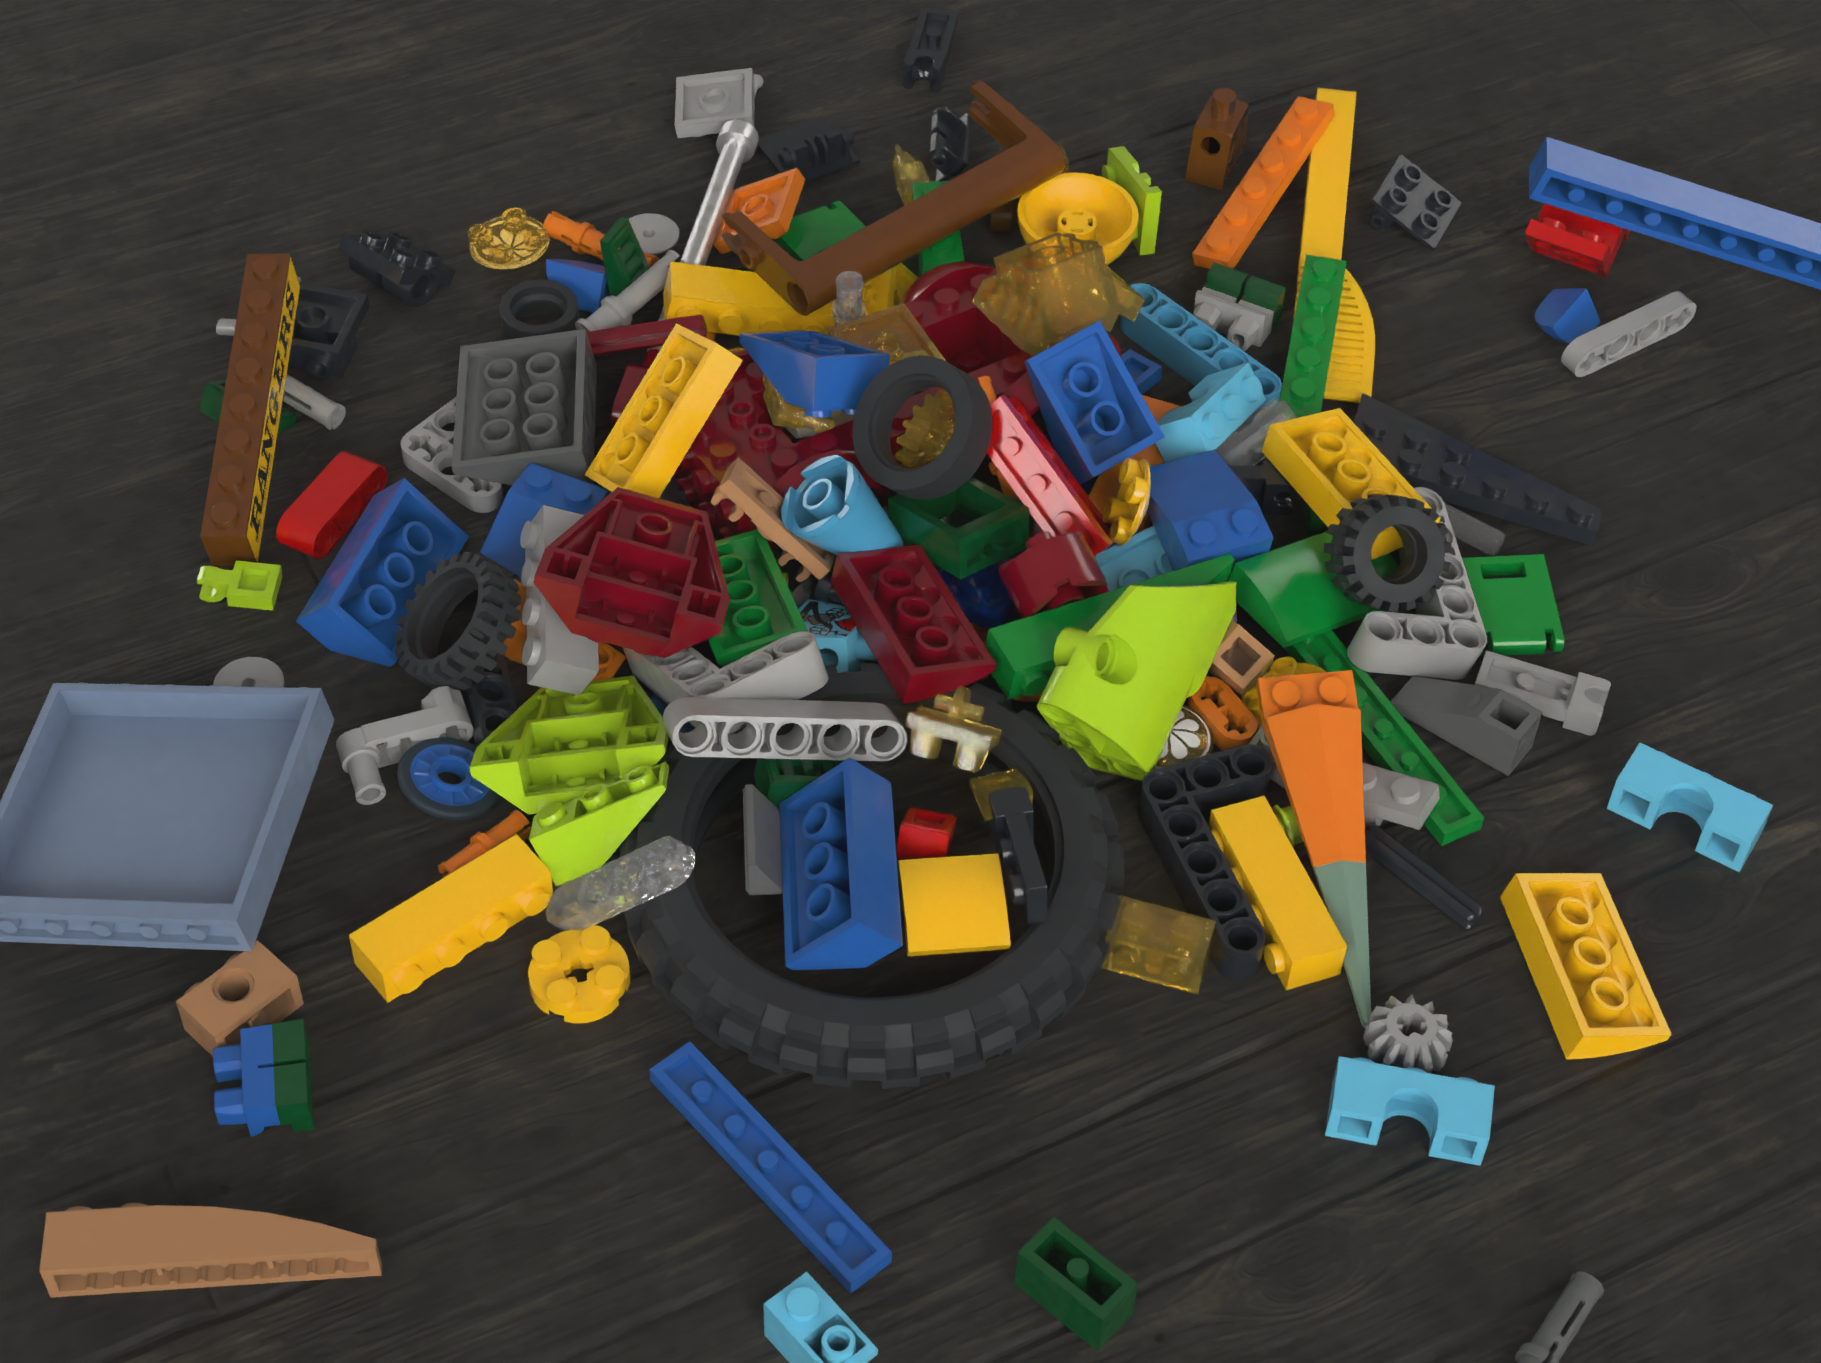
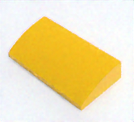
[585,323,743,498]
[1261,408,1441,560]
[1500,873,1672,1060]

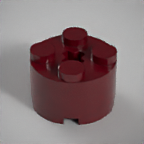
[998,531,1109,619]

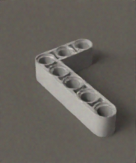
[1347,487,1487,680]
[623,631,829,734]

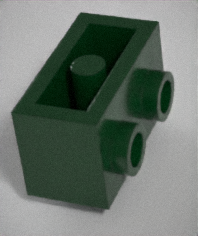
[1015,1217,1138,1352]

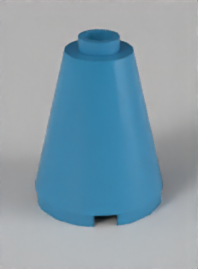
[781,455,903,555]

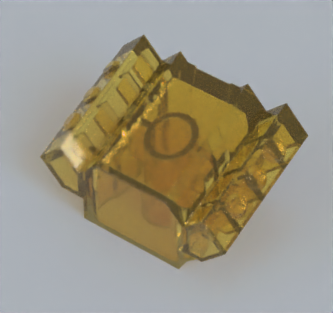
[972,233,1145,356]

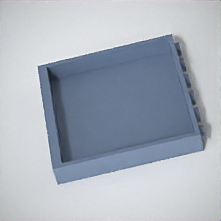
[0,682,334,951]

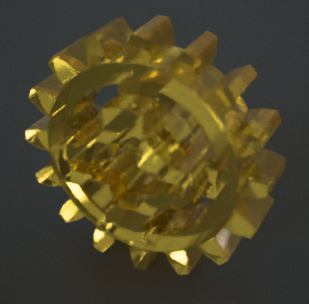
[895,389,955,469]

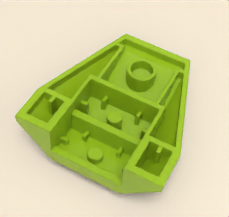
[469,676,669,815]

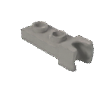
[1475,650,1611,736]

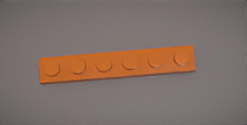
[1192,96,1335,269]

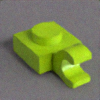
[197,561,282,611]

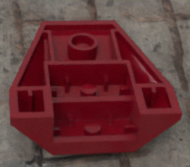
[534,487,730,658]

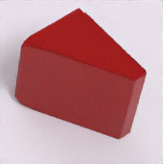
[896,807,957,860]

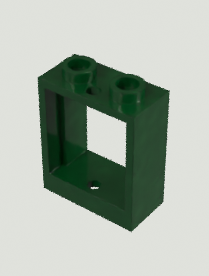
[888,477,1029,580]

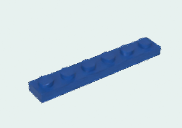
[649,1042,892,1294]

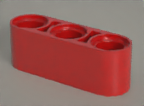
[276,450,387,560]

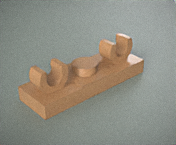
[711,457,836,582]

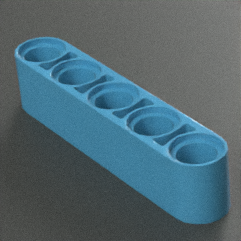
[1119,283,1282,427]

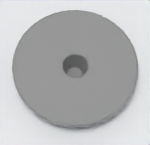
[629,213,679,255]
[213,657,284,688]

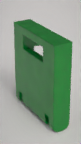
[772,200,866,262]
[1462,554,1564,656]

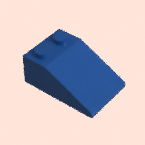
[1025,320,1165,485]
[739,330,890,418]
[1147,449,1274,574]
[480,462,609,578]

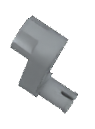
[336,686,474,805]

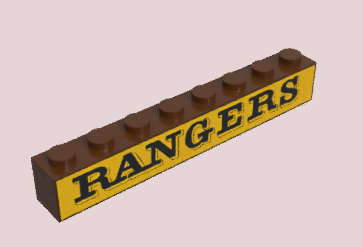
[200,254,300,567]

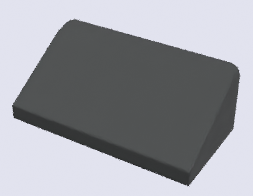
[743,784,783,895]

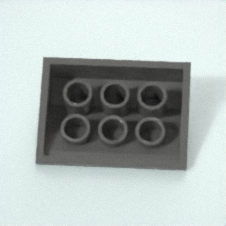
[452,329,597,486]

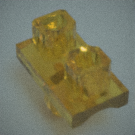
[905,686,1002,772]

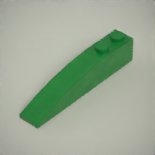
[985,554,1235,700]

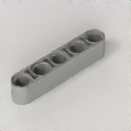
[662,697,907,761]

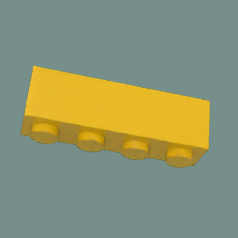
[663,261,837,336]
[1209,796,1347,991]
[349,834,554,1003]

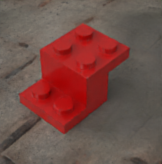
[1525,203,1631,278]

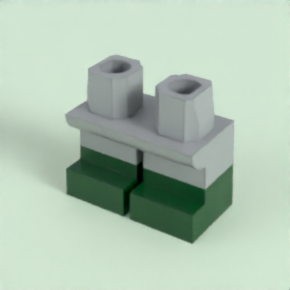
[1193,263,1286,351]

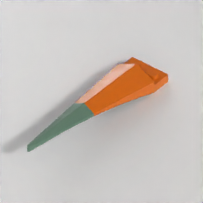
[1256,670,1371,1028]

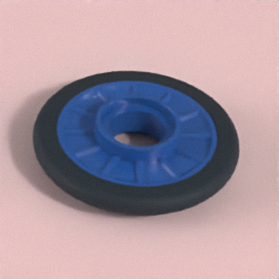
[397,737,500,820]

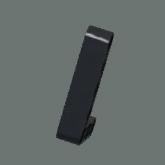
[1138,744,1273,982]

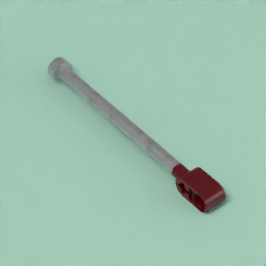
[611,119,759,429]

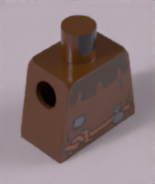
[1185,88,1249,191]

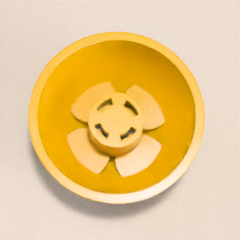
[1017,173,1139,273]

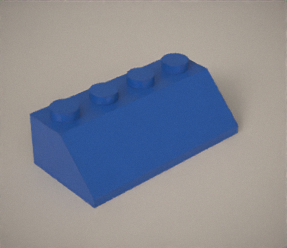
[296,478,469,667]
[779,758,903,970]

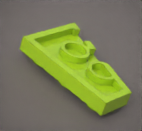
[1102,146,1162,256]

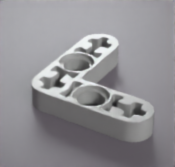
[400,396,504,513]

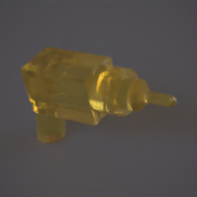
[892,144,929,206]
[763,375,834,433]

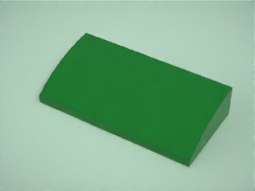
[707,529,808,666]
[1228,531,1398,648]

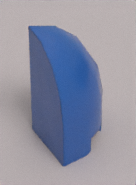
[546,259,609,313]
[1535,288,1601,344]

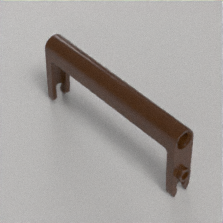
[722,80,1065,316]

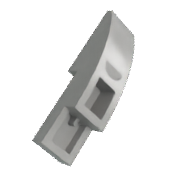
[1249,726,1440,830]

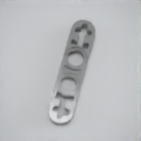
[1561,291,1697,377]

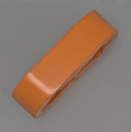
[1188,676,1258,751]

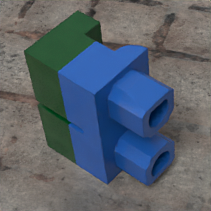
[213,1019,314,1136]

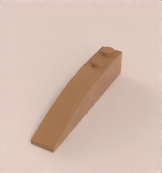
[39,1203,382,1298]

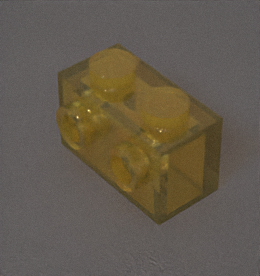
[1102,895,1216,994]

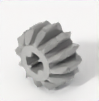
[1363,994,1453,1073]

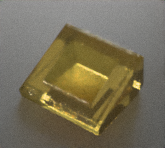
[970,769,1033,821]

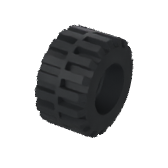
[1323,494,1452,612]

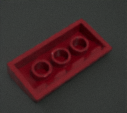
[830,545,996,704]

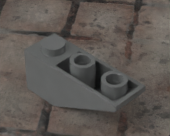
[1390,676,1543,776]

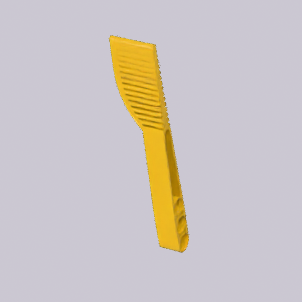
[1293,87,1375,403]

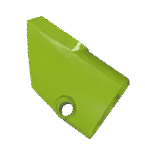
[1037,581,1236,781]

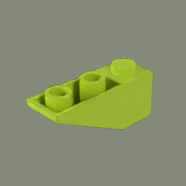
[529,761,669,887]

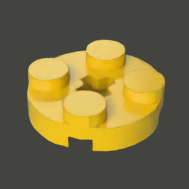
[528,925,630,1024]

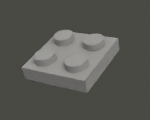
[675,68,755,138]

